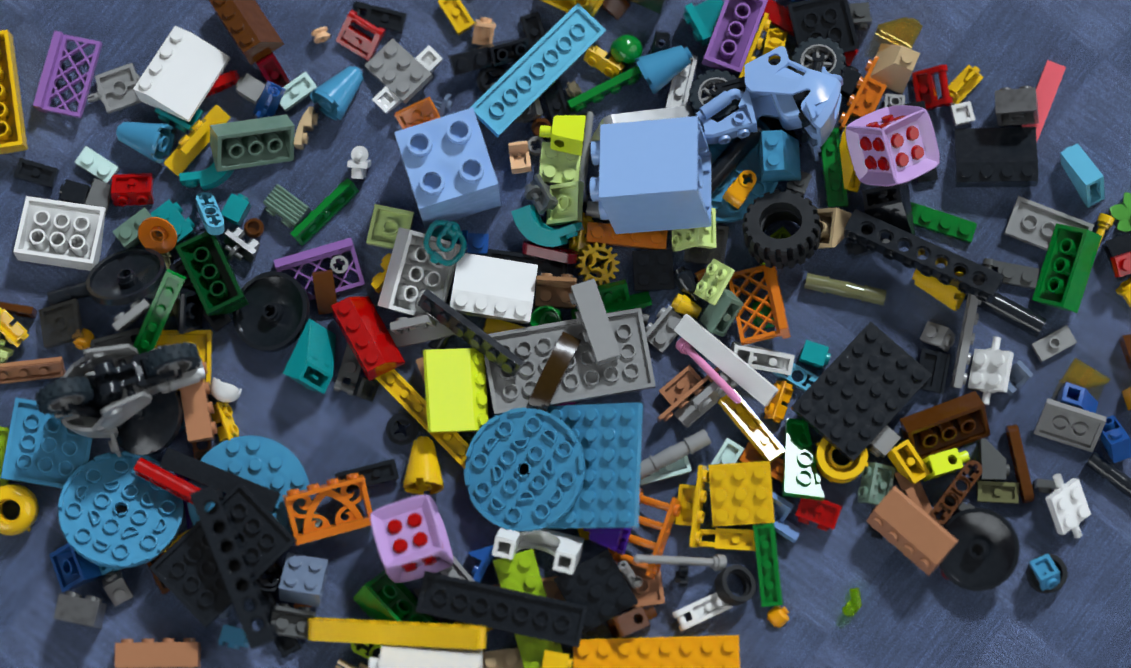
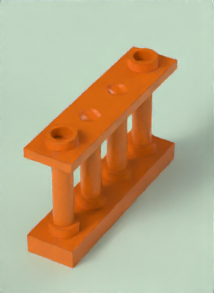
[608,488,681,579]

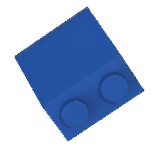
[49,543,102,593]

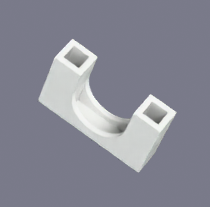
[492,527,585,575]

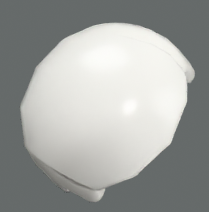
[210,377,242,403]

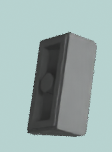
[85,178,112,215]

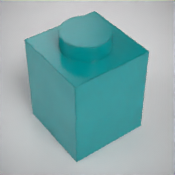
[221,193,252,227]
[798,339,831,369]

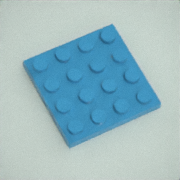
[0,397,92,489]

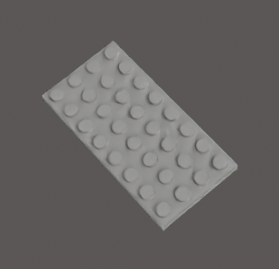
[484,308,656,416]

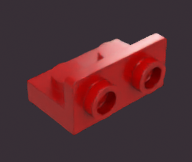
[111,173,154,206]
[794,498,842,532]

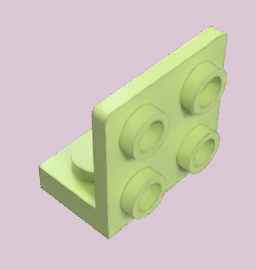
[671,208,717,252]
[693,258,735,306]

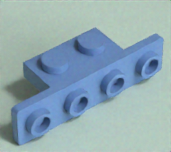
[773,492,802,543]

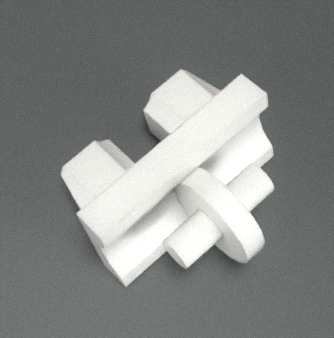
[347,146,371,179]

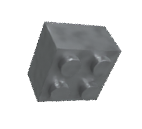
[995,86,1039,127]
[53,591,107,629]

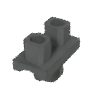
[524,174,558,214]
[223,227,260,264]

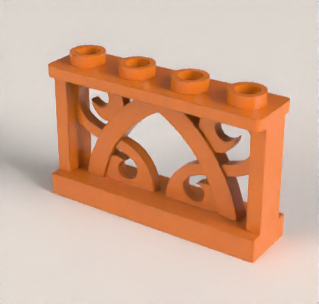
[282,472,373,545]

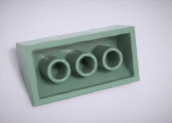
[210,114,295,172]

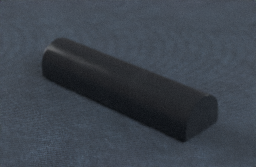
[711,126,763,195]
[965,293,1047,337]

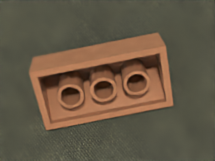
[866,486,958,576]

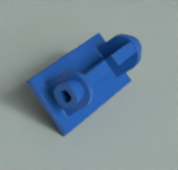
[253,81,286,118]

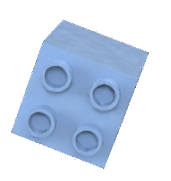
[394,107,501,230]
[590,116,712,234]

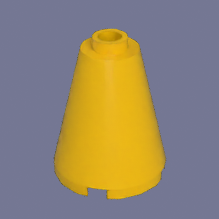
[912,270,966,311]
[403,436,444,495]

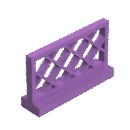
[33,31,103,118]
[273,238,365,301]

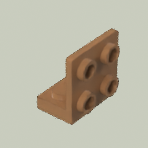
[535,273,577,309]

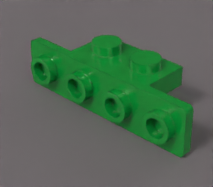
[570,279,652,319]

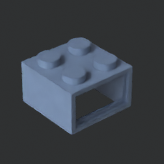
[279,553,328,607]

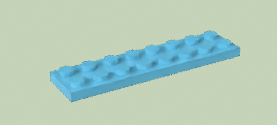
[470,3,606,138]

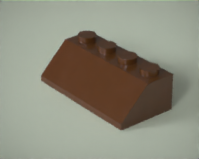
[209,0,285,65]
[900,391,991,460]

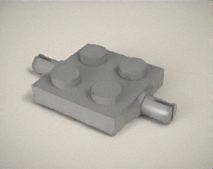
[87,63,141,114]

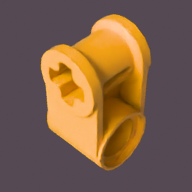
[722,170,757,209]

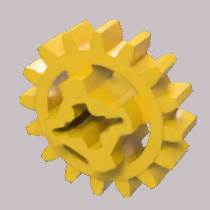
[575,242,620,286]

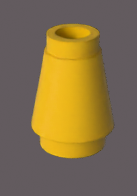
[671,293,702,319]

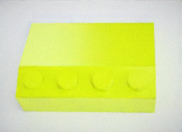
[423,348,489,432]

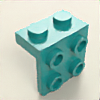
[683,0,724,47]

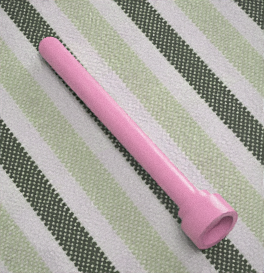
[675,337,742,404]

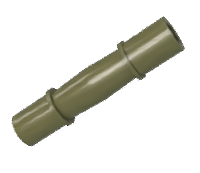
[804,273,887,305]

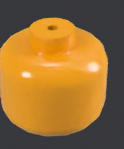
[72,328,95,350]
[767,606,789,628]

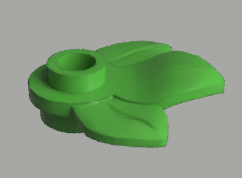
[1109,192,1131,232]

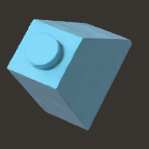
[1060,143,1105,208]

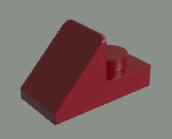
[255,52,290,88]

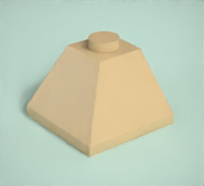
[870,44,920,95]
[817,208,852,249]

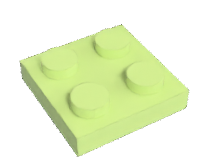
[538,142,581,184]
[546,181,584,226]
[366,204,414,249]

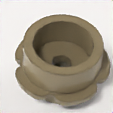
[565,80,582,98]

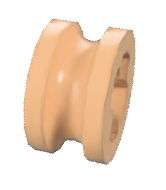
[311,27,331,44]

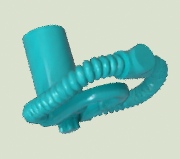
[423,219,467,267]

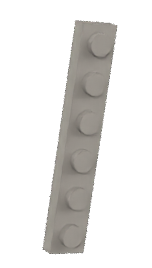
[950,280,983,389]

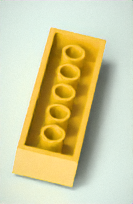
[0,29,28,154]

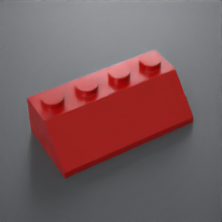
[331,296,405,381]

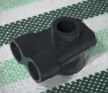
[649,31,670,54]

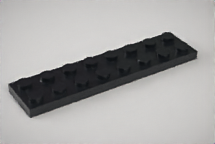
[416,571,587,647]

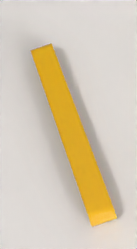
[308,617,486,650]

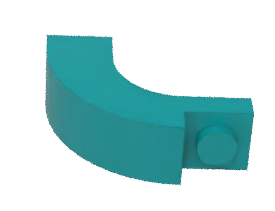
[179,162,235,191]
[511,204,584,247]

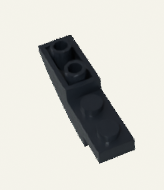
[448,37,530,76]

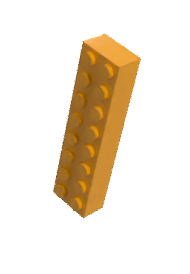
[573,635,740,668]

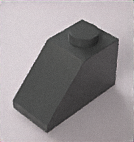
[978,438,1010,482]

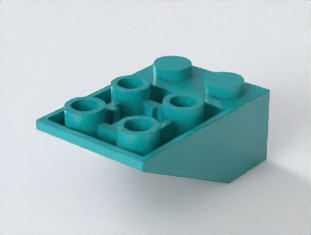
[283,319,336,394]

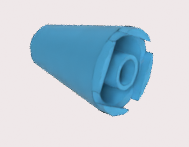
[635,45,693,94]
[310,66,363,120]
[116,122,175,164]

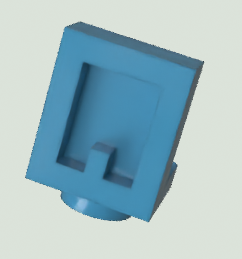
[1029,554,1060,591]

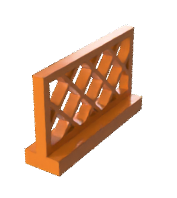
[729,265,791,345]

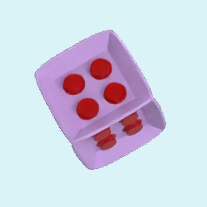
[846,105,940,186]
[370,495,454,583]

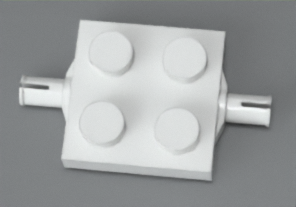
[967,336,1014,405]
[1045,474,1091,539]

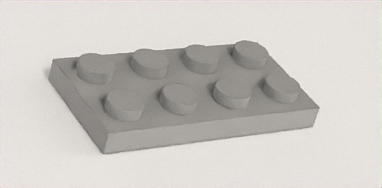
[1004,196,1094,251]

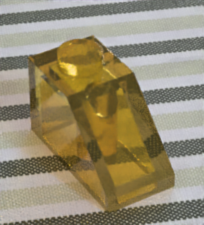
[875,17,923,49]
[1060,358,1110,389]

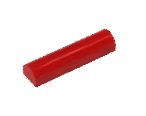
[133,457,211,510]

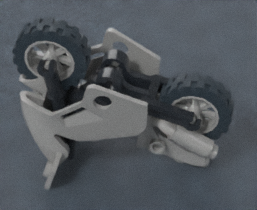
[35,342,206,458]

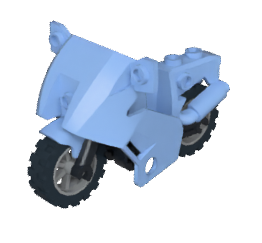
[689,36,846,161]

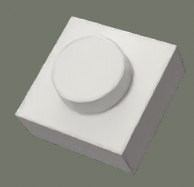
[950,101,975,126]

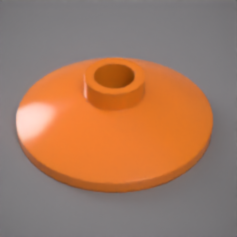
[138,217,177,254]

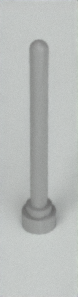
[579,111,594,205]
[633,554,727,571]

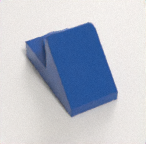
[448,230,489,255]
[467,545,495,583]

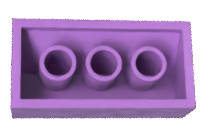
[701,0,768,73]

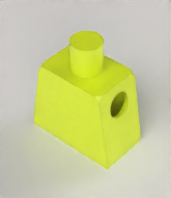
[539,115,586,156]
[923,448,970,482]

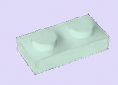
[279,71,317,112]
[75,146,120,184]

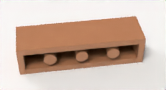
[180,358,217,444]
[115,638,201,668]

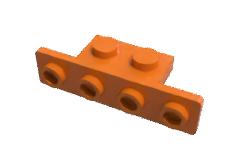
[838,56,887,131]

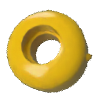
[815,438,868,483]
[0,484,39,536]

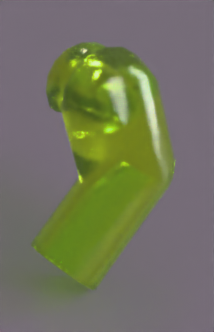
[842,587,862,617]

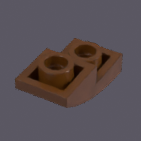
[312,270,337,315]

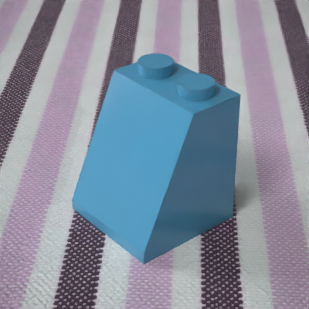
[758,130,801,182]

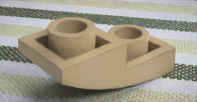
[294,106,318,150]

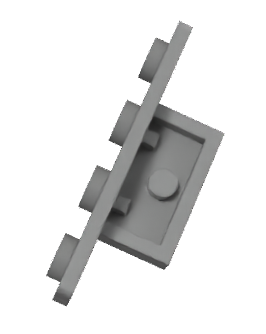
[387,313,455,348]
[674,371,738,428]

